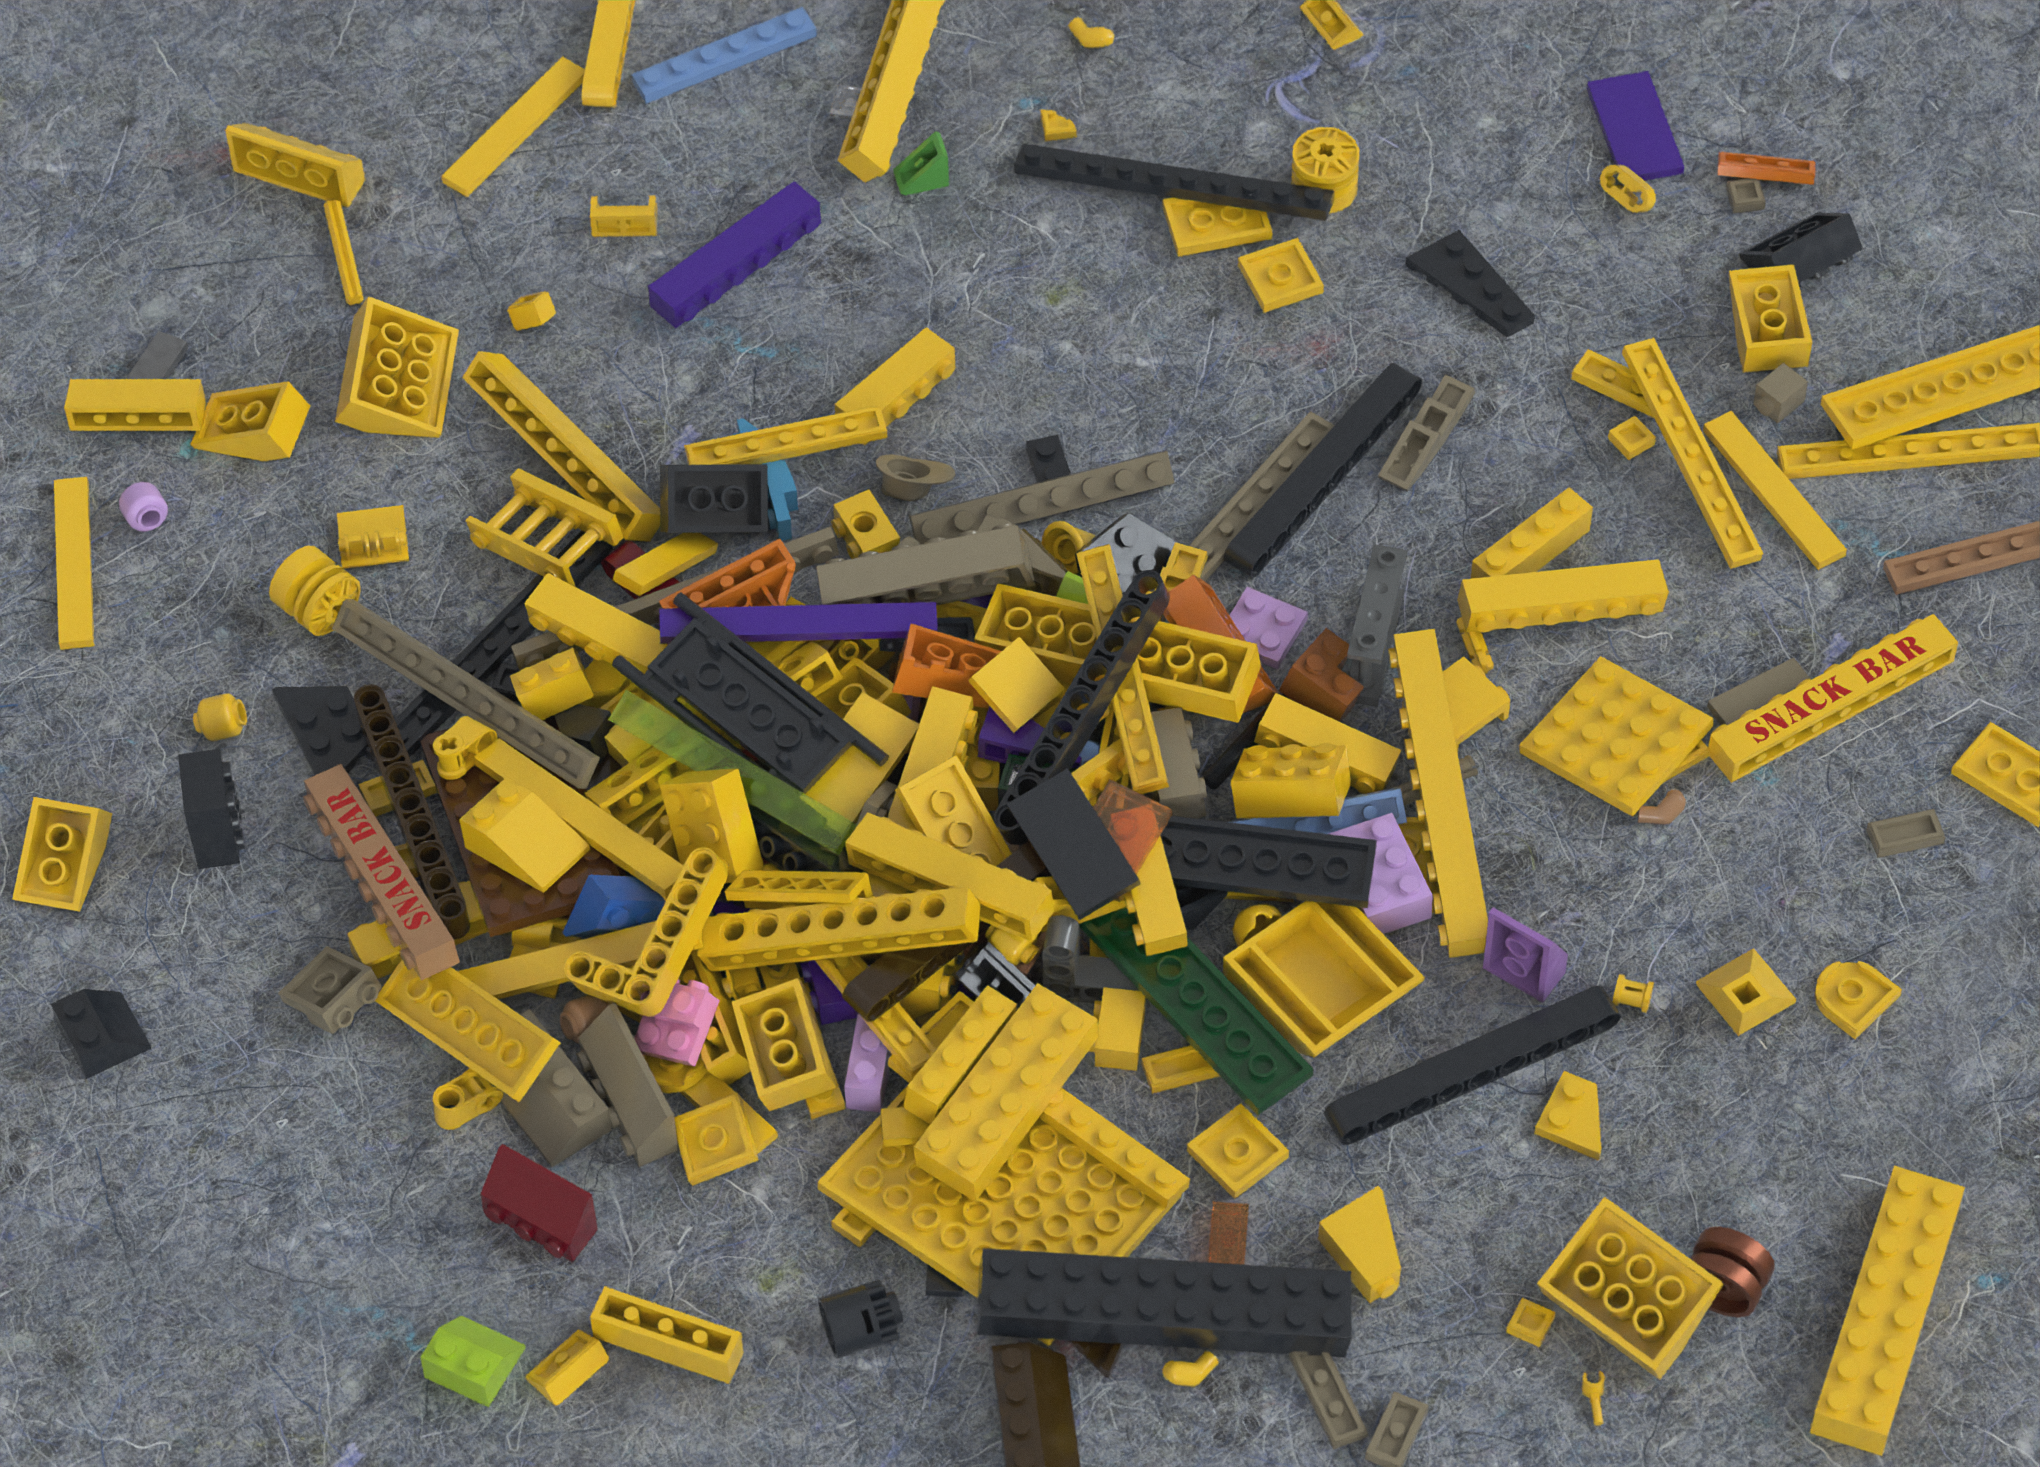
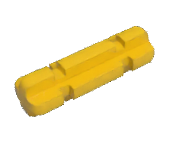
[1456,617,1494,674]

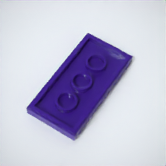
[1586,71,1685,185]

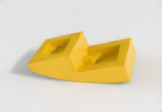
[1154,542,1208,592]

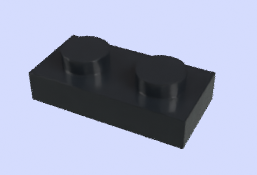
[1026,434,1071,483]

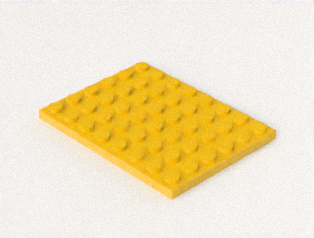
[817,1083,1181,1346]

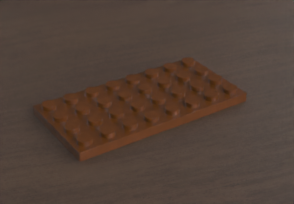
[420,707,620,937]

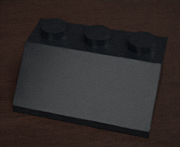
[1739,212,1863,288]

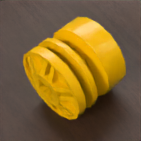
[1291,127,1360,214]
[269,546,361,636]

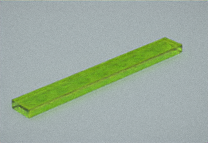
[608,690,857,855]

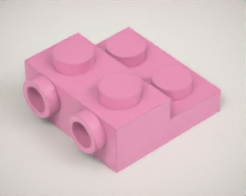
[634,979,720,1066]

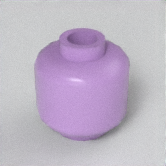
[119,482,168,532]

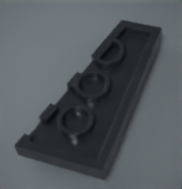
[1405,230,1535,337]

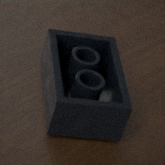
[660,464,768,533]
[178,749,245,869]

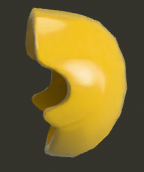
[1232,904,1282,947]

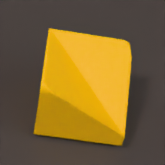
[507,291,556,331]

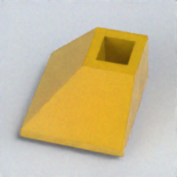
[1696,948,1796,1036]

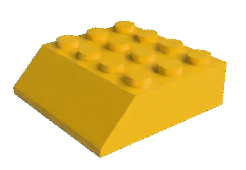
[1223,901,1425,1057]

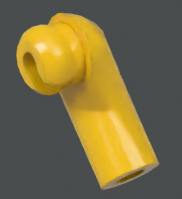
[1068,17,1114,48]

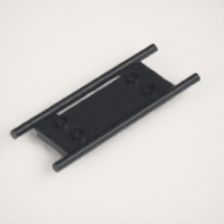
[612,592,889,831]

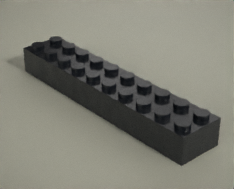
[977,1248,1352,1357]

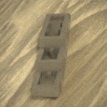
[1378,374,1475,492]

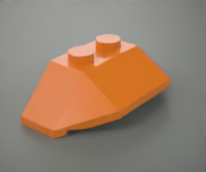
[659,538,796,609]

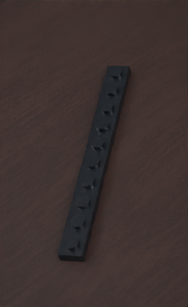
[1014,143,1334,221]
[365,530,613,762]

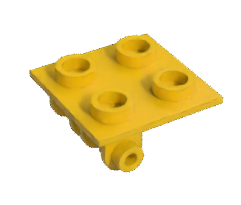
[337,505,409,569]

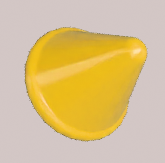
[1041,521,1096,575]

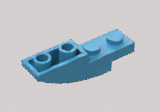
[733,418,798,541]

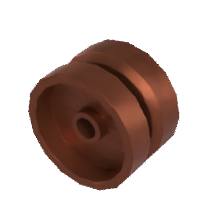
[1690,1226,1775,1318]

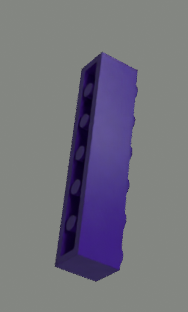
[648,181,821,329]

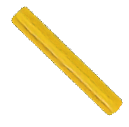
[324,199,363,305]

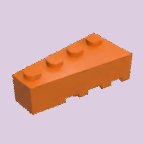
[892,623,1002,709]

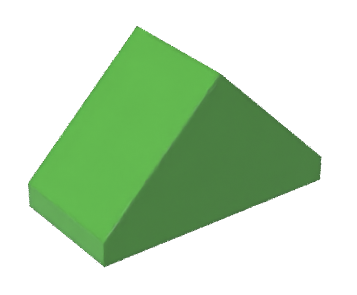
[893,131,949,195]

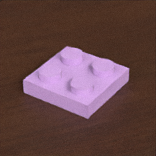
[1230,587,1308,669]

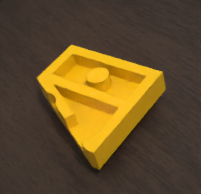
[1534,1071,1601,1160]

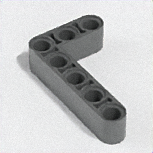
[1043,915,1158,1011]

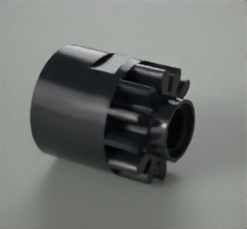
[818,1279,903,1359]

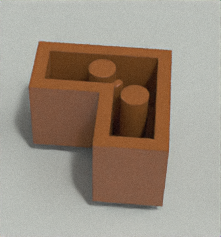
[1279,628,1364,722]

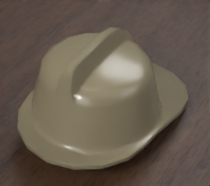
[876,454,956,501]

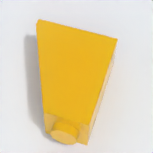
[1318,1185,1401,1304]

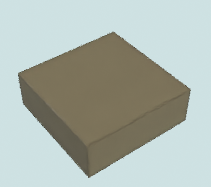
[1726,179,1766,213]

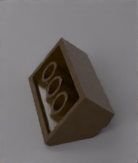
[992,1342,1080,1467]

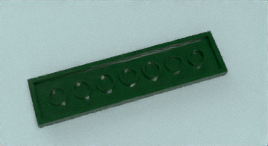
[1079,907,1314,1115]

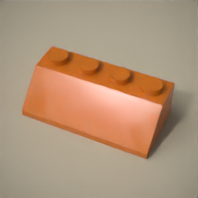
[1163,574,1279,714]

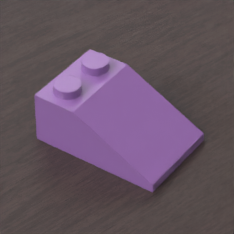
[1483,907,1568,1003]

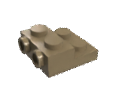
[278,946,382,1034]

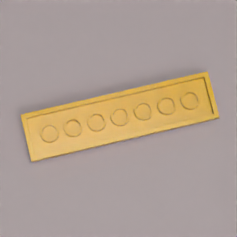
[1821,325,2040,449]

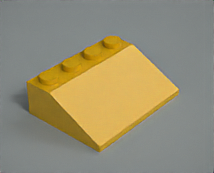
[335,296,459,438]
[1537,1197,1723,1380]

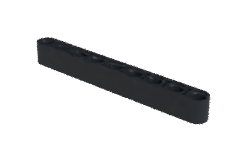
[1223,363,1422,578]
[994,570,1170,845]
[1324,986,1621,1145]

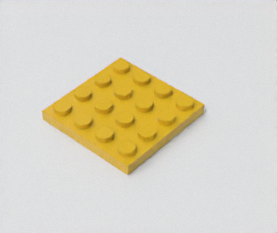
[1519,656,1713,817]

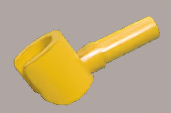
[1582,1371,1605,1426]

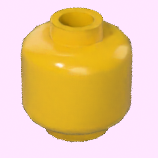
[193,693,247,741]
[985,925,1039,966]

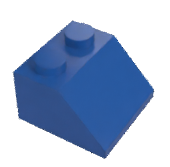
[562,875,666,938]

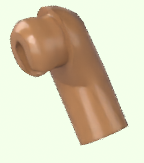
[1638,789,1686,824]

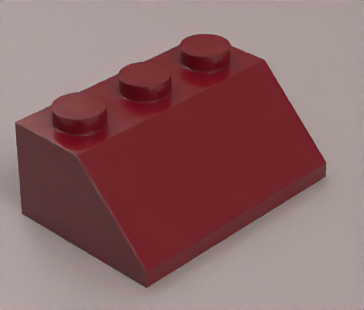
[480,1144,598,1262]

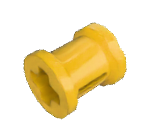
[1612,974,1654,1013]

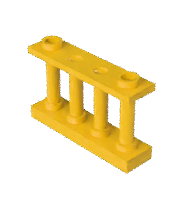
[466,468,624,587]

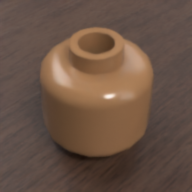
[559,995,611,1044]

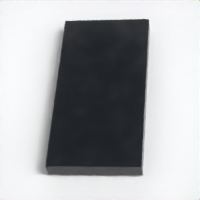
[1007,768,1141,920]

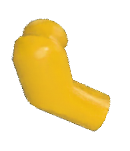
[1162,1351,1219,1387]

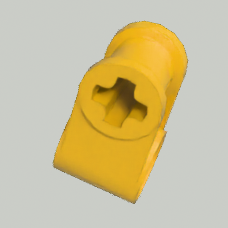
[433,716,497,780]
[433,1068,503,1130]

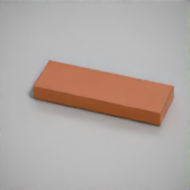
[1717,152,1815,185]

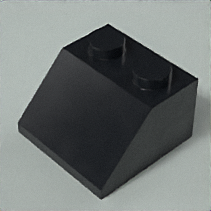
[51,989,151,1079]

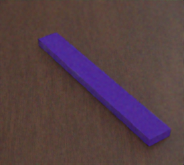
[659,602,938,644]

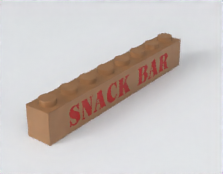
[303,764,460,980]

